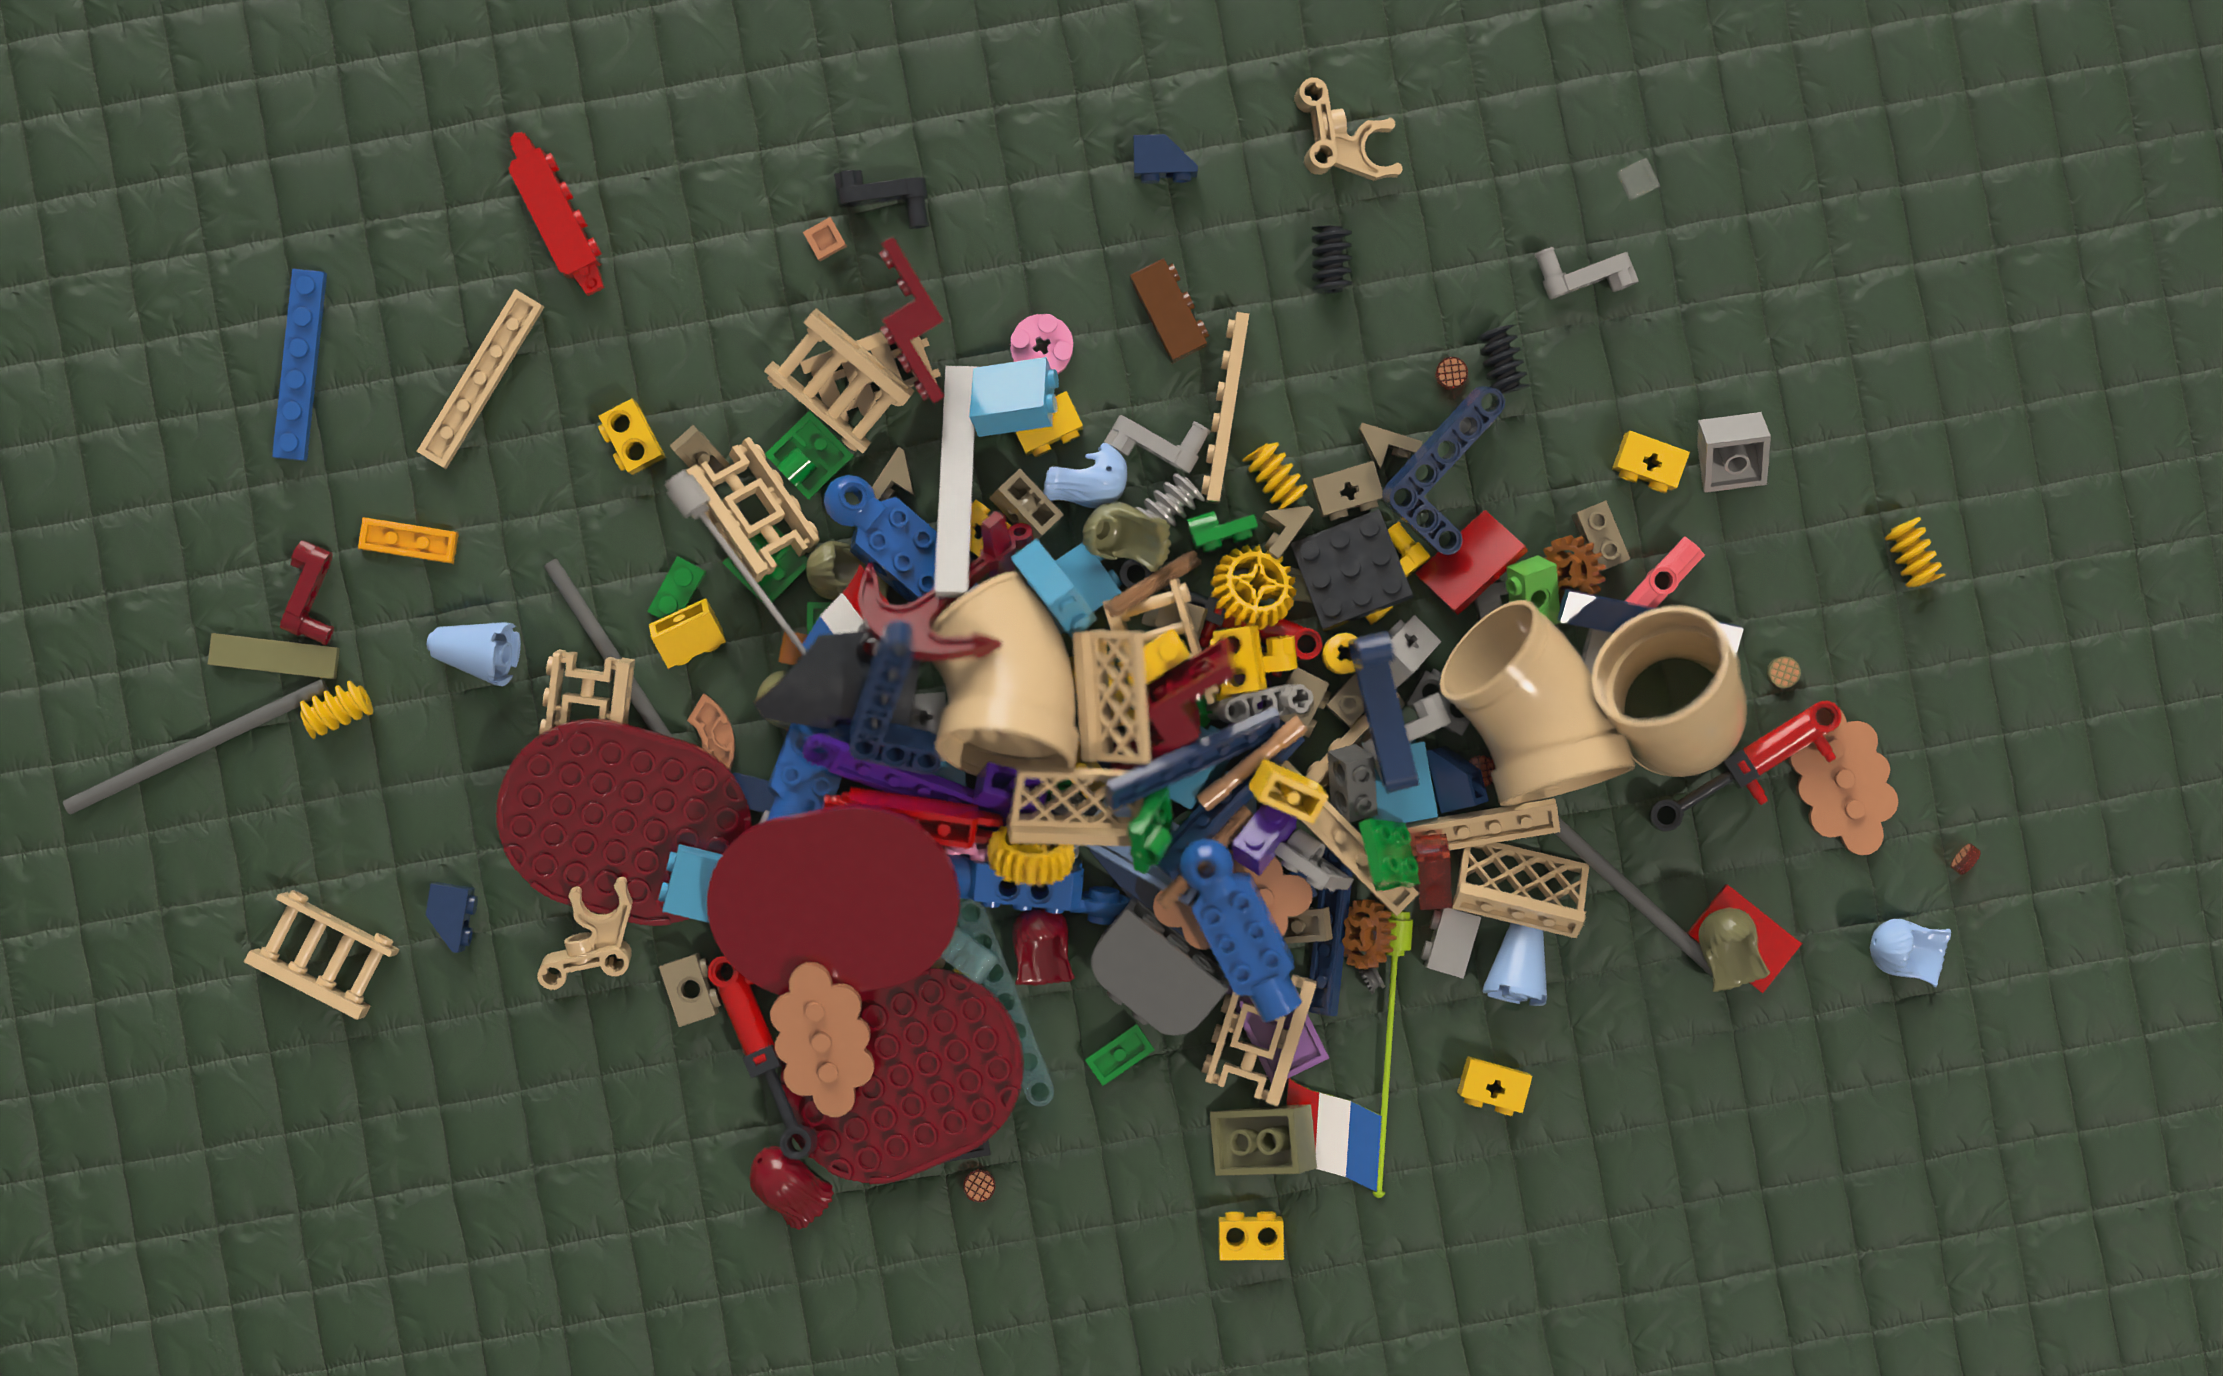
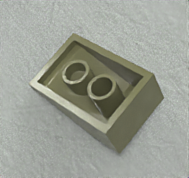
[1210,1104,1317,1176]

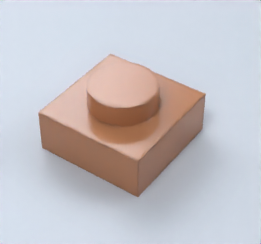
[803,217,847,262]

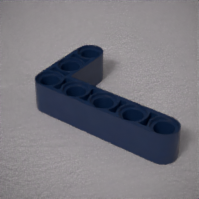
[1382,386,1505,555]
[849,620,941,774]
[1348,632,1419,794]

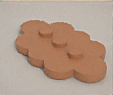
[1789,708,1898,855]
[1153,853,1313,950]
[771,962,874,1117]

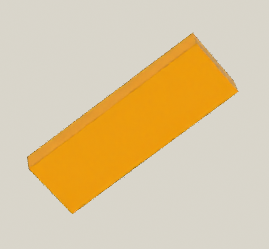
[358,517,459,564]

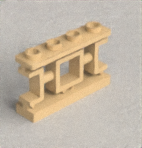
[686,437,819,582]
[539,649,635,735]
[1202,974,1318,1106]

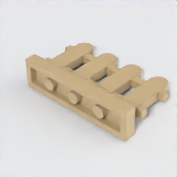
[800,332,941,423]

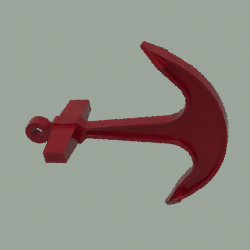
[859,511,1034,661]

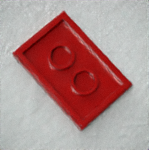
[1415,510,1528,615]
[1687,884,1802,993]

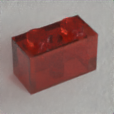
[1414,834,1452,910]

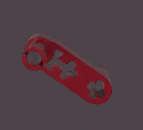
[280,540,334,645]

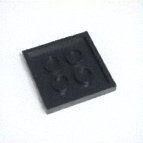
[1290,509,1414,632]

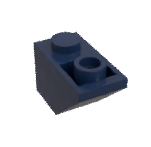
[1133,134,1198,184]
[1426,746,1489,813]
[426,882,478,953]

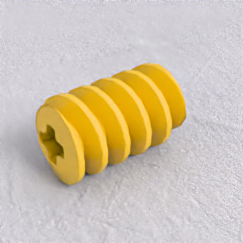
[1242,442,1308,510]
[1885,517,1946,587]
[1321,633,1357,675]
[300,680,373,739]

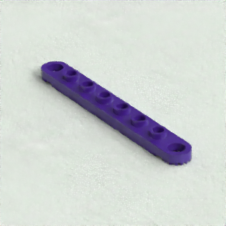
[803,734,1008,832]

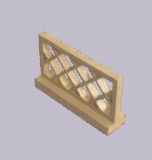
[1073,629,1151,763]
[1006,766,1144,846]
[1452,842,1589,938]

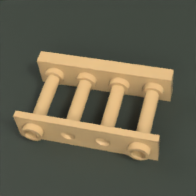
[764,308,915,453]
[1102,578,1220,723]
[244,890,400,1020]

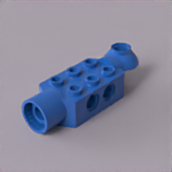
[824,475,979,603]
[767,723,851,820]
[1180,839,1302,1022]
[948,854,1130,925]

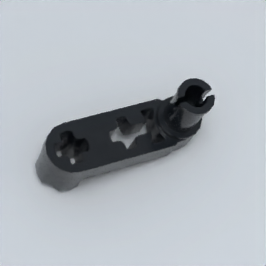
[834,170,929,229]

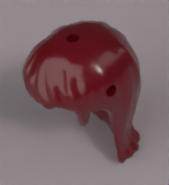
[1012,907,1075,986]
[749,1146,834,1230]

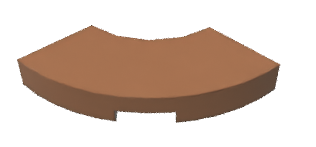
[687,693,736,771]

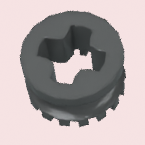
[1358,968,1385,994]

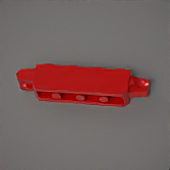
[508,131,605,296]
[823,787,1004,849]

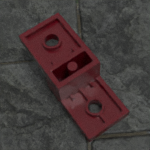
[879,237,945,403]
[1111,637,1236,770]

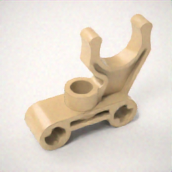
[1294,78,1402,181]
[538,877,633,990]

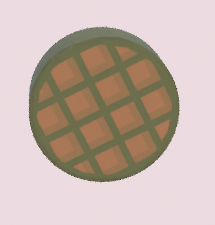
[1767,656,1801,688]

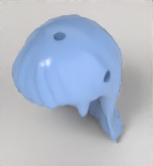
[1043,443,1127,508]
[1870,919,1951,987]

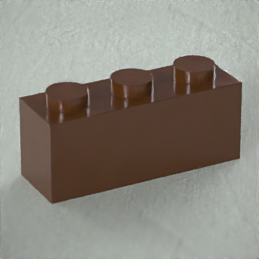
[1130,258,1209,364]

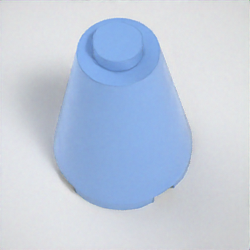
[426,622,520,686]
[1483,923,1547,1006]

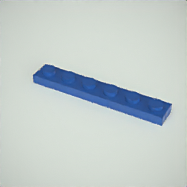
[272,269,327,461]

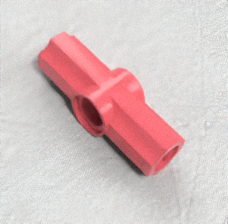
[1625,536,1705,608]

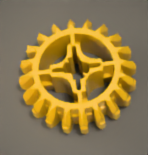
[1210,544,1297,630]
[987,826,1075,887]

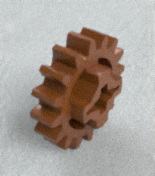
[1543,535,1606,603]
[1342,899,1397,969]

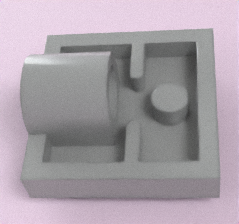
[1274,829,1354,891]

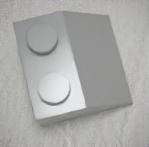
[1697,412,1771,493]

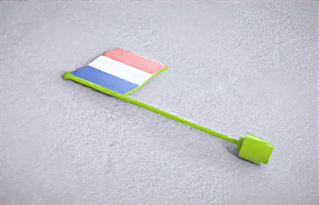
[1287,909,1413,1198]

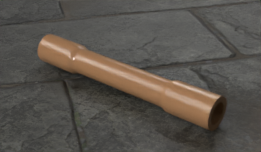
[1196,716,1308,811]

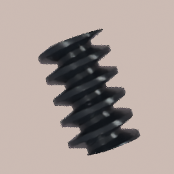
[1312,226,1352,294]
[1476,325,1530,394]

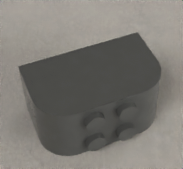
[1092,896,1229,1035]

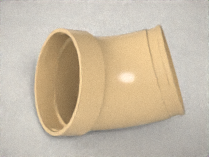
[931,572,1079,781]
[1440,600,1635,806]
[1592,606,1747,777]

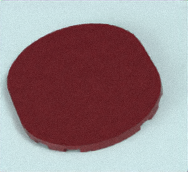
[496,719,752,926]
[707,804,961,995]
[781,967,1024,1184]

